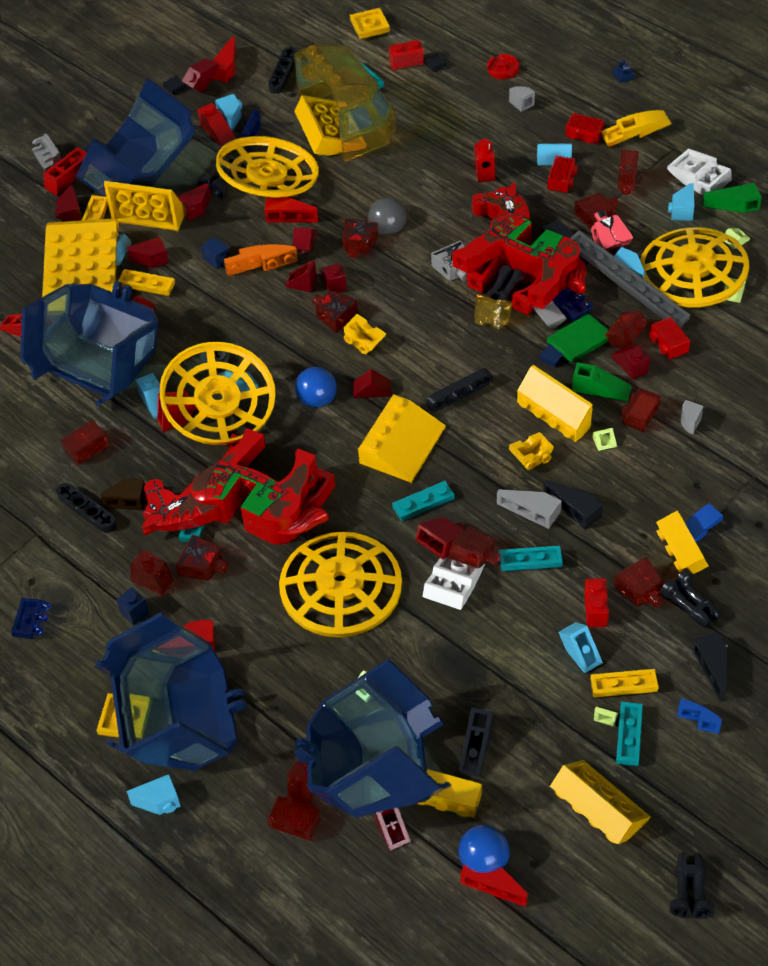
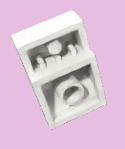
[667,149,732,196]
[422,551,486,610]

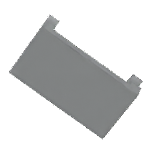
[32,133,61,171]

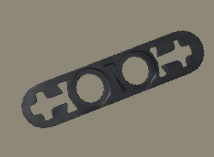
[268,47,298,94]
[426,368,493,412]
[56,483,116,533]

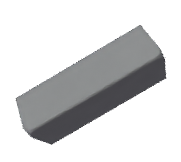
[533,301,567,330]

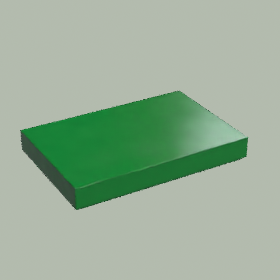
[547,314,614,363]

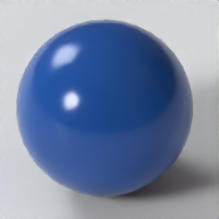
[295,367,337,407]
[458,825,510,873]

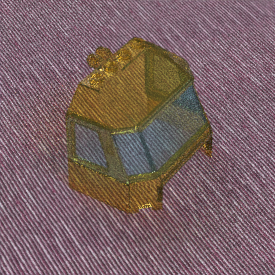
[294,43,396,161]

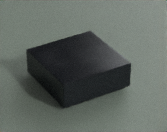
[424,53,447,72]
[163,76,186,95]

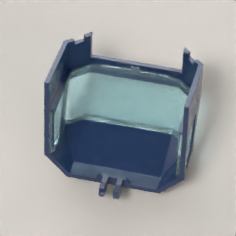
[76,78,195,197]
[20,281,158,406]
[94,612,247,771]
[295,658,452,818]

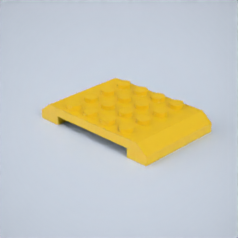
[42,218,119,314]

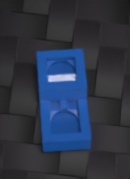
[685,503,723,542]
[677,699,722,734]

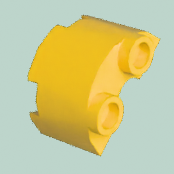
[344,314,386,354]
[509,432,554,470]

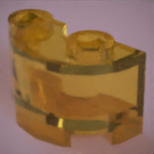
[474,295,513,329]

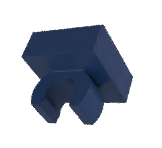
[612,60,635,83]

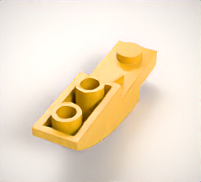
[601,110,671,147]

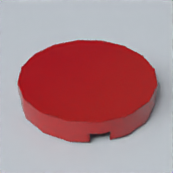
[487,54,520,80]

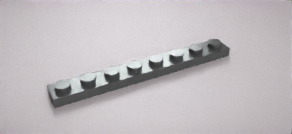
[570,230,691,328]

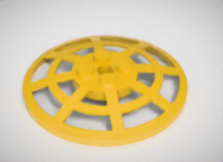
[216,136,318,197]
[640,227,749,307]
[159,342,275,445]
[279,532,402,637]

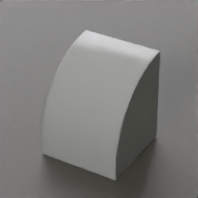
[509,86,535,112]
[681,400,703,434]

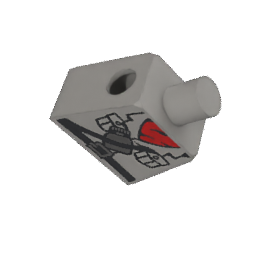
[431,240,467,281]

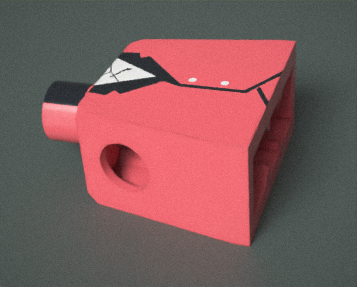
[591,210,633,252]

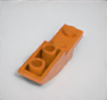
[224,244,298,276]

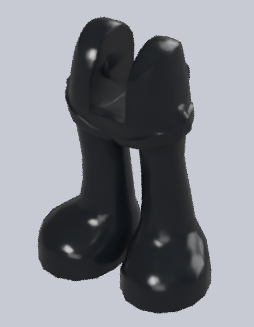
[198,157,244,200]
[483,265,529,314]
[660,569,721,628]
[669,852,715,919]

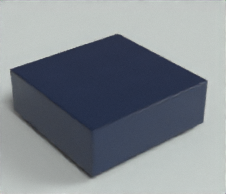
[539,344,564,367]

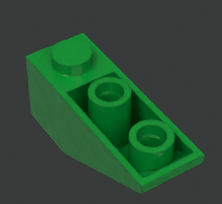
[702,183,762,213]
[572,362,632,402]

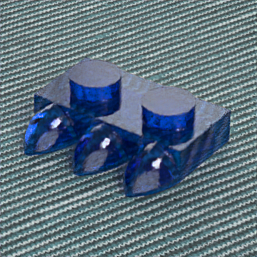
[241,109,261,147]
[552,288,594,322]
[11,598,51,639]

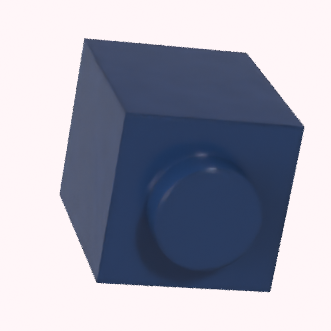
[201,237,230,269]
[116,587,149,625]

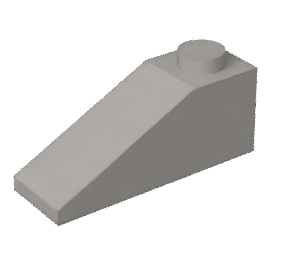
[497,489,561,529]

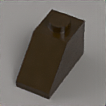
[101,478,146,510]

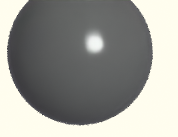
[368,197,407,234]

